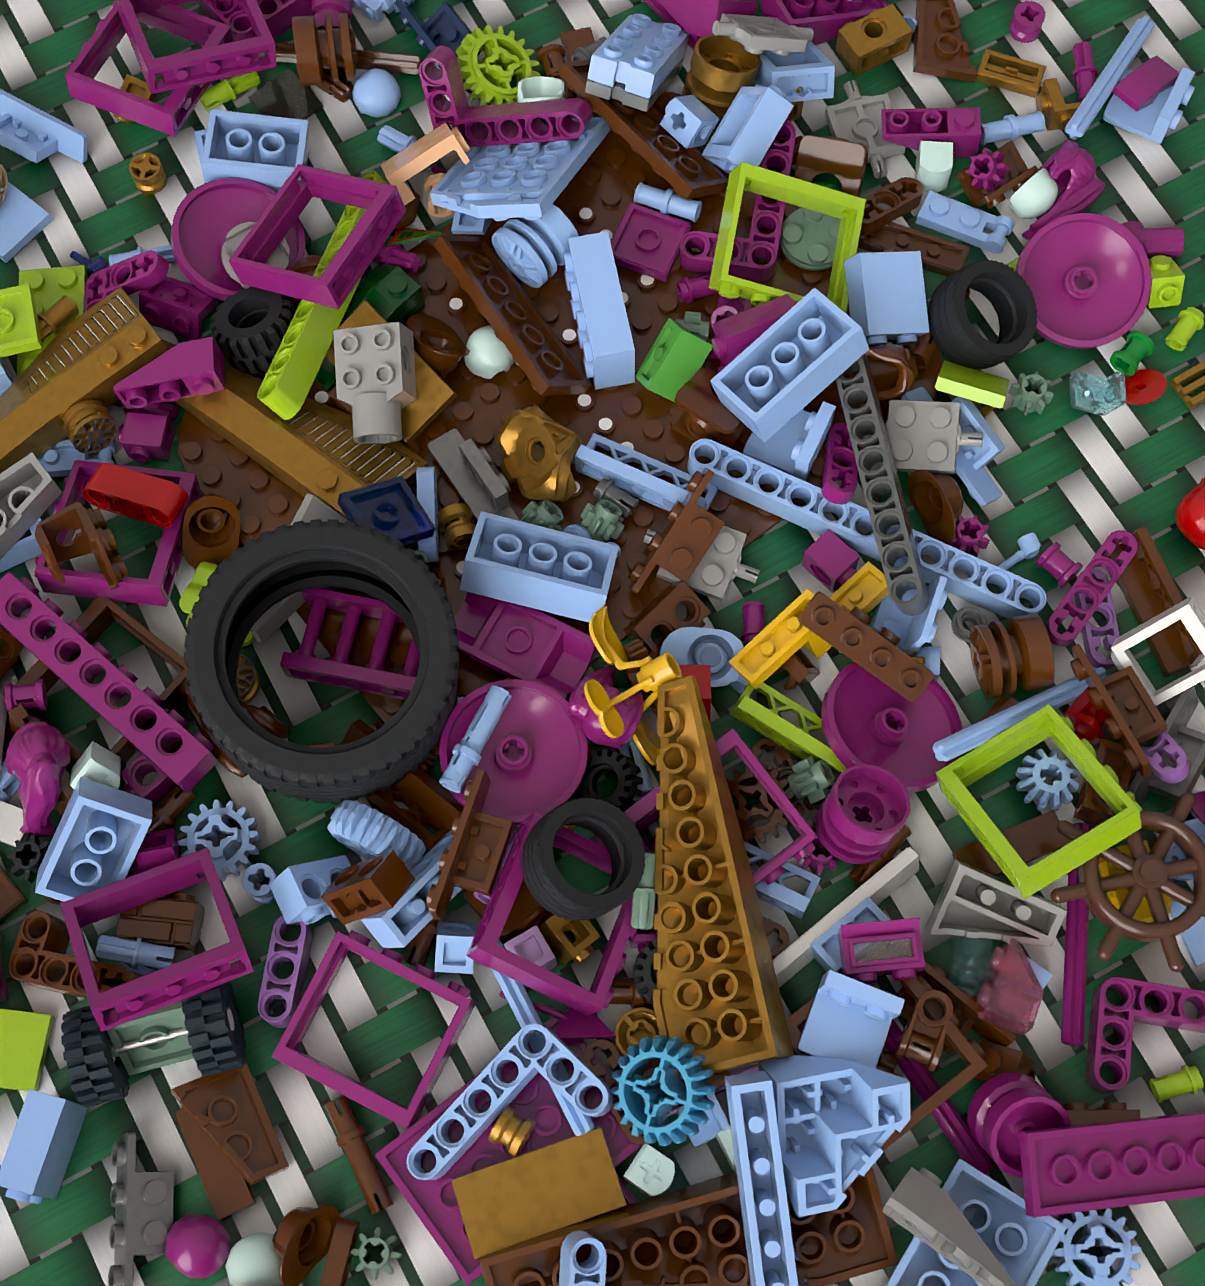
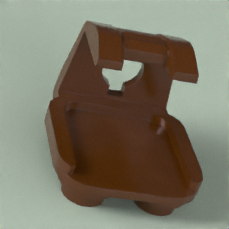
[35,502,129,589]

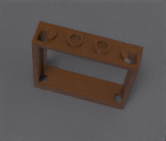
[14,596,190,771]
[786,941,988,1151]

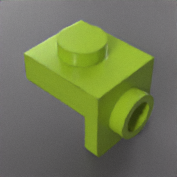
[1147,255,1185,308]

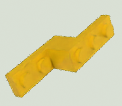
[728,561,889,690]

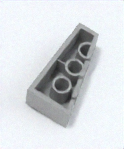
[0,453,62,560]

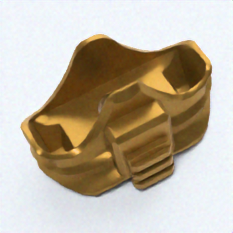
[497,405,581,502]

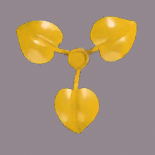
[584,606,682,766]

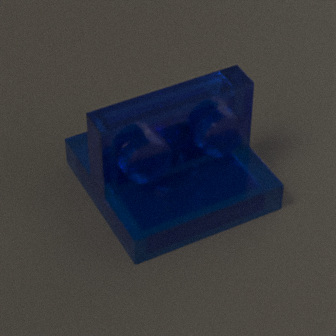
[337,476,436,545]

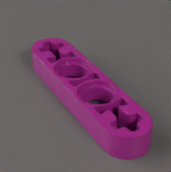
[1045,530,1138,646]

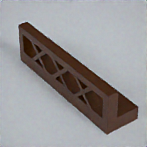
[1109,526,1205,677]
[336,719,464,850]

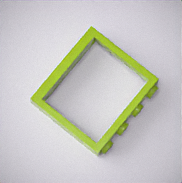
[709,162,866,313]
[936,704,1142,899]

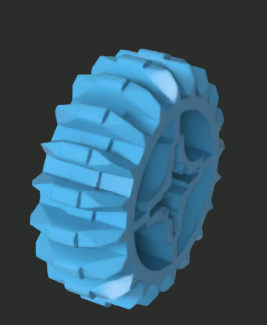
[610,1034,717,1146]

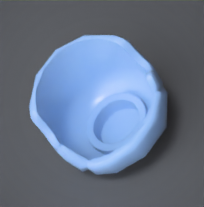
[352,68,401,118]

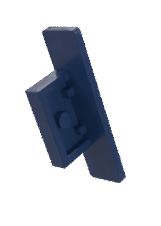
[394,0,482,94]

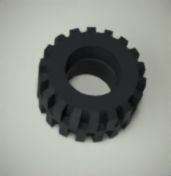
[210,286,296,374]

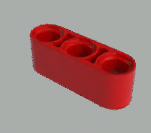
[81,462,189,528]

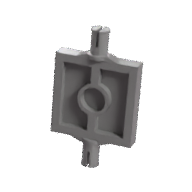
[712,13,814,56]
[825,80,906,179]
[862,400,983,474]
[643,526,760,601]

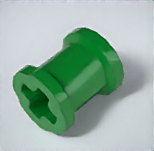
[1110,331,1155,376]

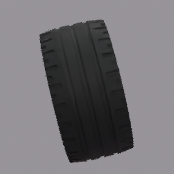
[927,260,1038,370]
[521,798,645,921]

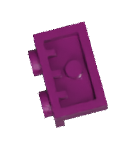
[139,276,218,340]

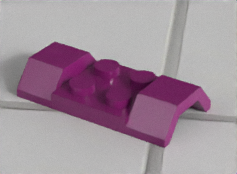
[454,592,596,700]

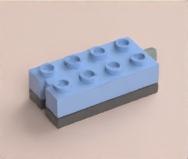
[585,14,690,112]

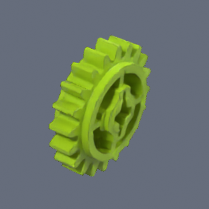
[456,25,541,106]

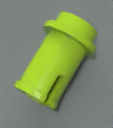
[1165,307,1205,351]
[1149,1064,1204,1103]

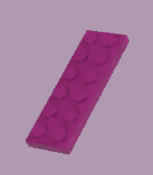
[1019,1111,1205,1217]

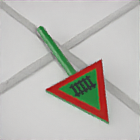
[385,228,441,246]

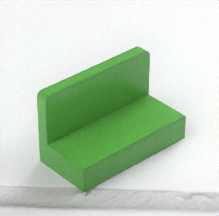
[635,318,713,402]

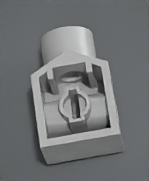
[333,322,417,444]

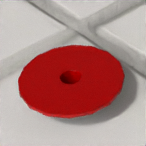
[1115,369,1167,405]

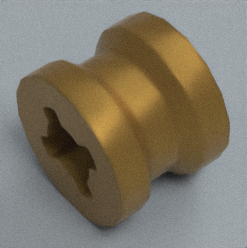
[129,153,167,195]
[488,1106,536,1157]

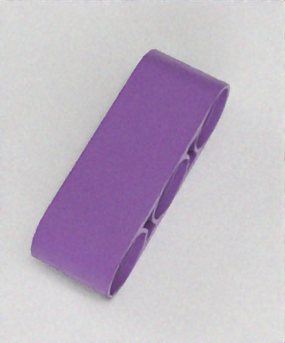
[258,915,313,1028]

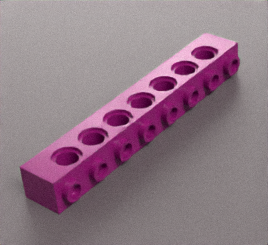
[0,572,218,793]

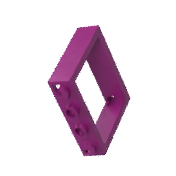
[65,0,232,137]
[116,0,277,94]
[228,164,407,309]
[34,460,202,607]
[624,728,817,886]
[466,812,637,1016]
[60,848,254,1032]
[272,929,477,1128]

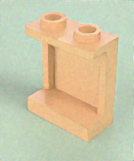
[381,122,471,205]

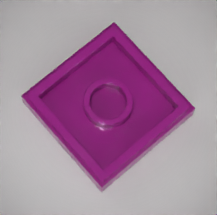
[611,202,691,282]

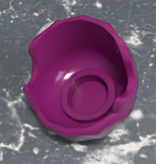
[166,1214,231,1278]

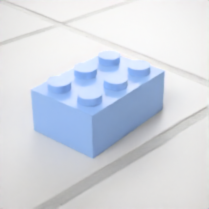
[201,109,310,193]
[35,776,152,902]

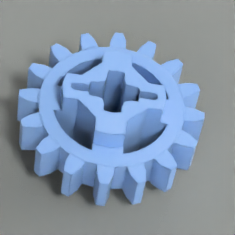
[178,800,261,881]
[1052,1208,1142,1286]

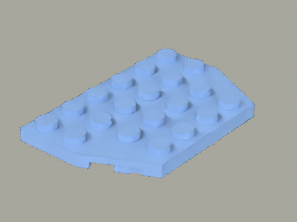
[429,117,611,221]

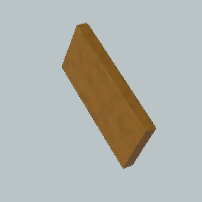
[325,300,458,444]
[451,1127,627,1259]

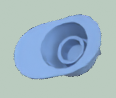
[660,627,744,687]

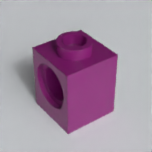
[802,529,860,592]
[120,753,177,807]

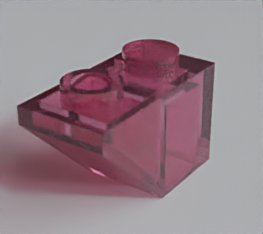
[977,938,1044,1036]

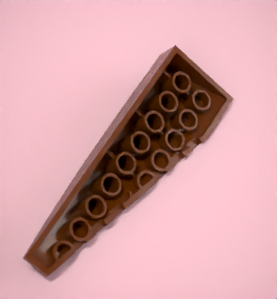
[479,1167,898,1286]

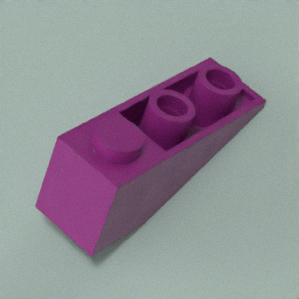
[881,107,981,158]
[113,336,225,409]

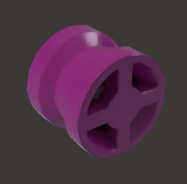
[1009,1,1045,43]

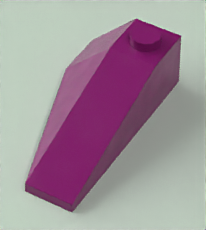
[761,0,889,46]

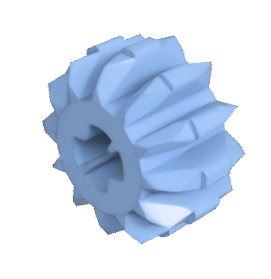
[1015,748,1080,811]

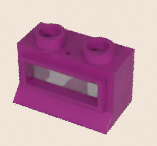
[838,918,925,984]

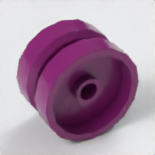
[967,1072,1071,1178]

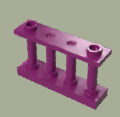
[280,587,420,700]

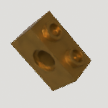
[836,4,913,77]

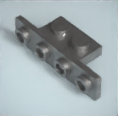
[428,429,520,521]
[1127,686,1205,807]
[108,1132,174,1286]

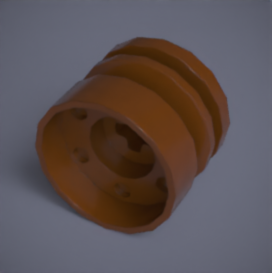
[292,12,358,86]
[970,613,1055,699]

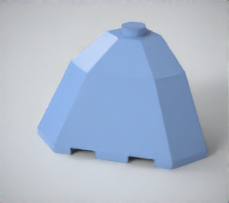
[759,1055,910,1217]

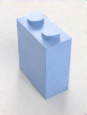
[844,251,930,346]
[0,1089,88,1205]

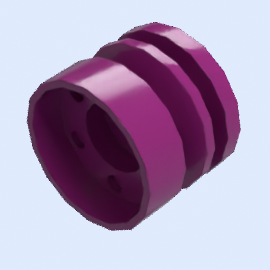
[815,764,910,864]

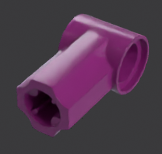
[1122,221,1185,258]

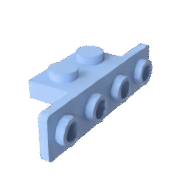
[0,89,88,163]
[901,387,1006,506]

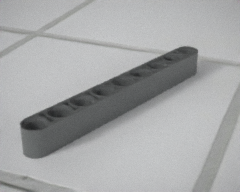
[836,354,929,616]

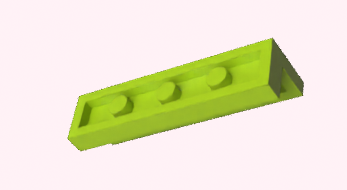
[730,682,847,780]

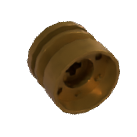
[682,35,761,121]

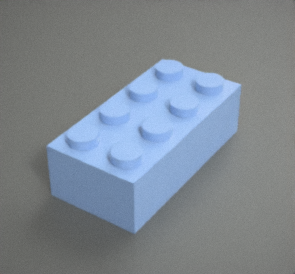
[563,231,635,390]
[710,288,869,443]
[460,511,619,622]

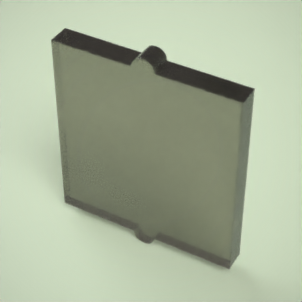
[248,69,324,120]

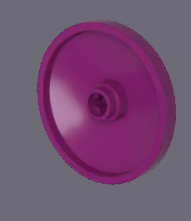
[171,178,305,301]
[1015,213,1151,349]
[821,662,962,793]
[439,679,588,826]

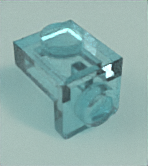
[1069,371,1126,416]
[948,935,992,996]

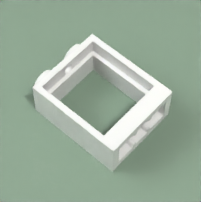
[1111,596,1205,706]

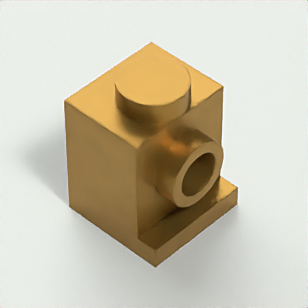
[538,915,601,965]

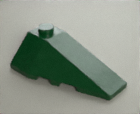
[315,263,426,392]

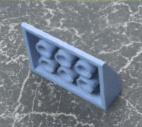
[886,1158,1067,1286]

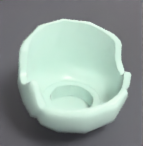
[517,76,565,118]
[1009,168,1058,219]
[464,325,514,379]
[225,1232,282,1286]

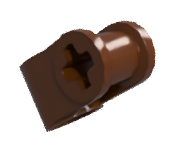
[895,990,953,1072]

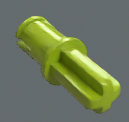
[200,71,261,112]

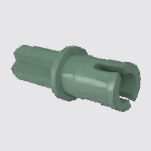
[631,852,656,929]

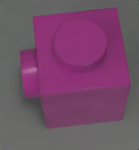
[118,412,175,462]
[132,828,182,875]

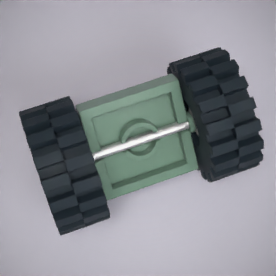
[61,982,246,1107]

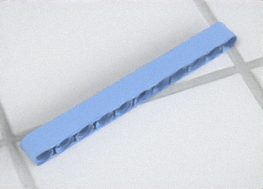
[687,439,1047,619]

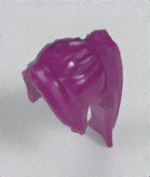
[1022,139,1105,240]
[568,664,644,750]
[5,722,70,838]

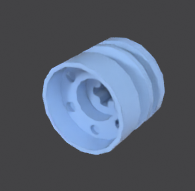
[492,204,579,288]

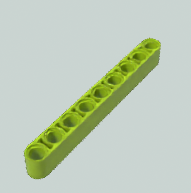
[257,170,388,420]

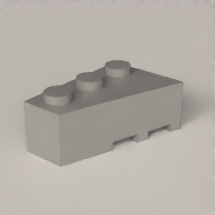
[925,859,1067,946]

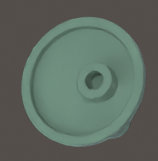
[779,208,841,271]

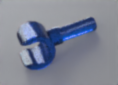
[70,251,109,274]

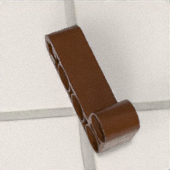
[8,910,143,999]

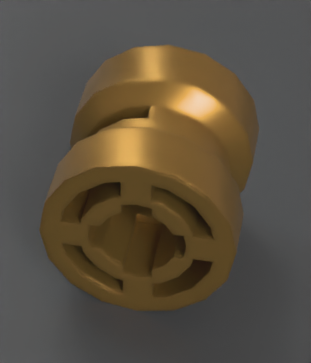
[437,503,476,551]

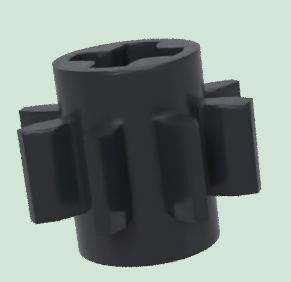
[7,835,50,883]

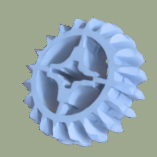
[327,800,426,871]

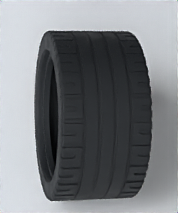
[184,519,459,803]

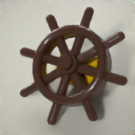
[1051,781,1205,973]

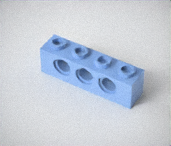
[361,829,462,948]

